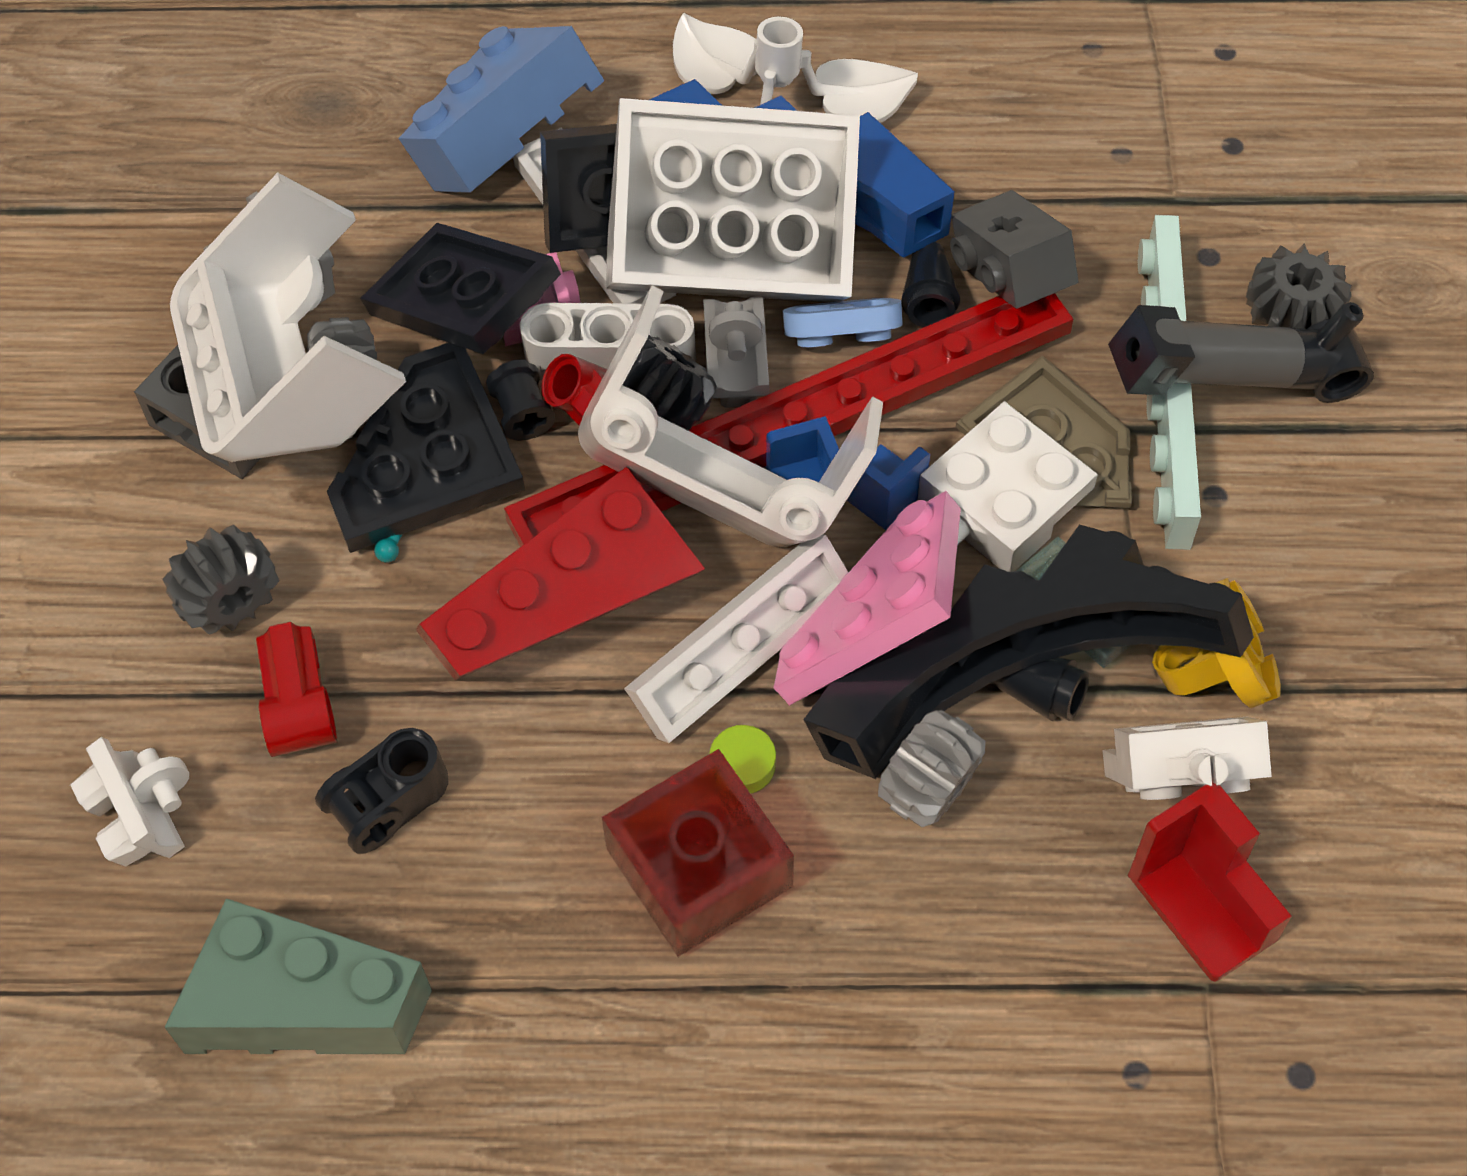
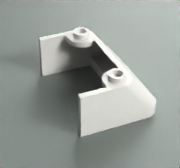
[170,172,406,462]
[578,285,883,547]

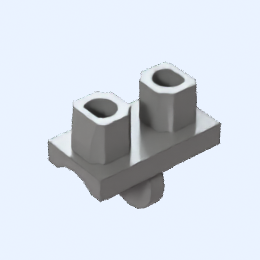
[703,297,769,408]

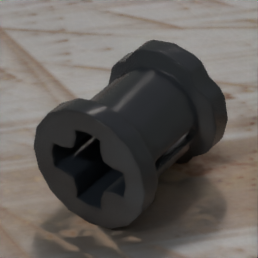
[486,360,556,441]

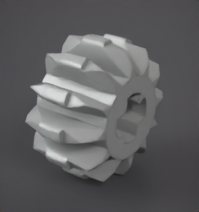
[878,710,985,827]

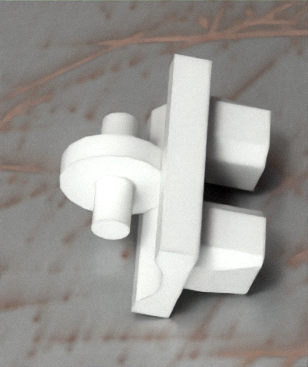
[71,737,189,867]

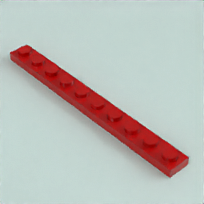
[504,293,1074,547]

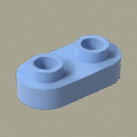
[783,298,903,347]

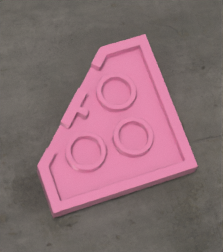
[774,491,961,706]

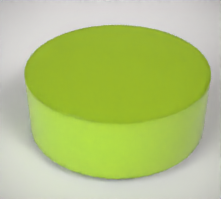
[710,725,776,795]

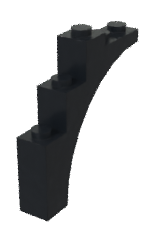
[803,524,1254,779]

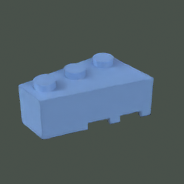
[398,26,604,192]

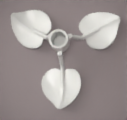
[673,13,918,123]

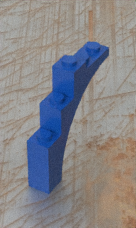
[649,79,955,258]

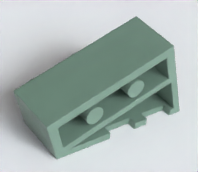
[165,898,432,1054]

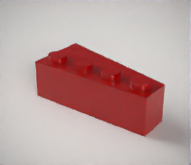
[416,467,705,680]

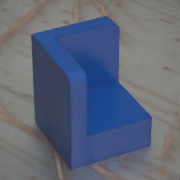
[766,416,844,506]
[847,444,930,530]

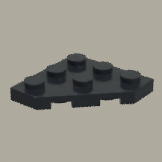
[327,342,525,553]

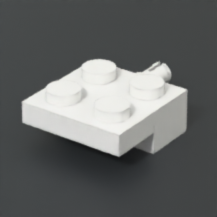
[918,401,1098,572]
[1103,716,1272,800]

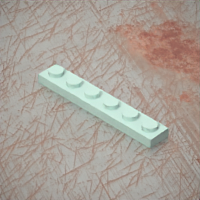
[1138,215,1201,550]

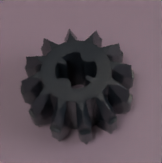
[623,335,717,431]

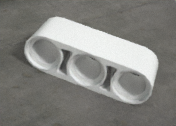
[520,303,696,380]

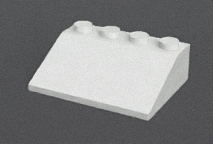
[606,98,860,302]

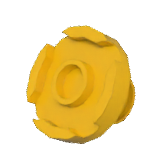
[1152,578,1281,708]

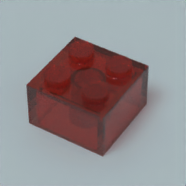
[601,749,794,957]

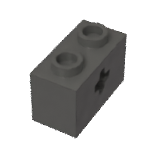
[950,190,1079,309]

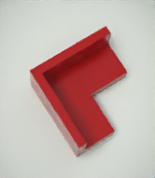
[1128,782,1292,982]

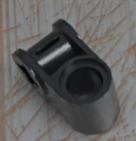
[315,728,448,854]

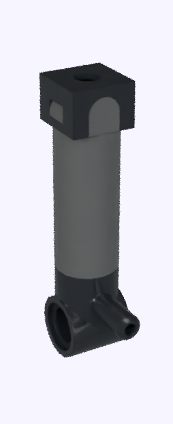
[1108,302,1374,403]

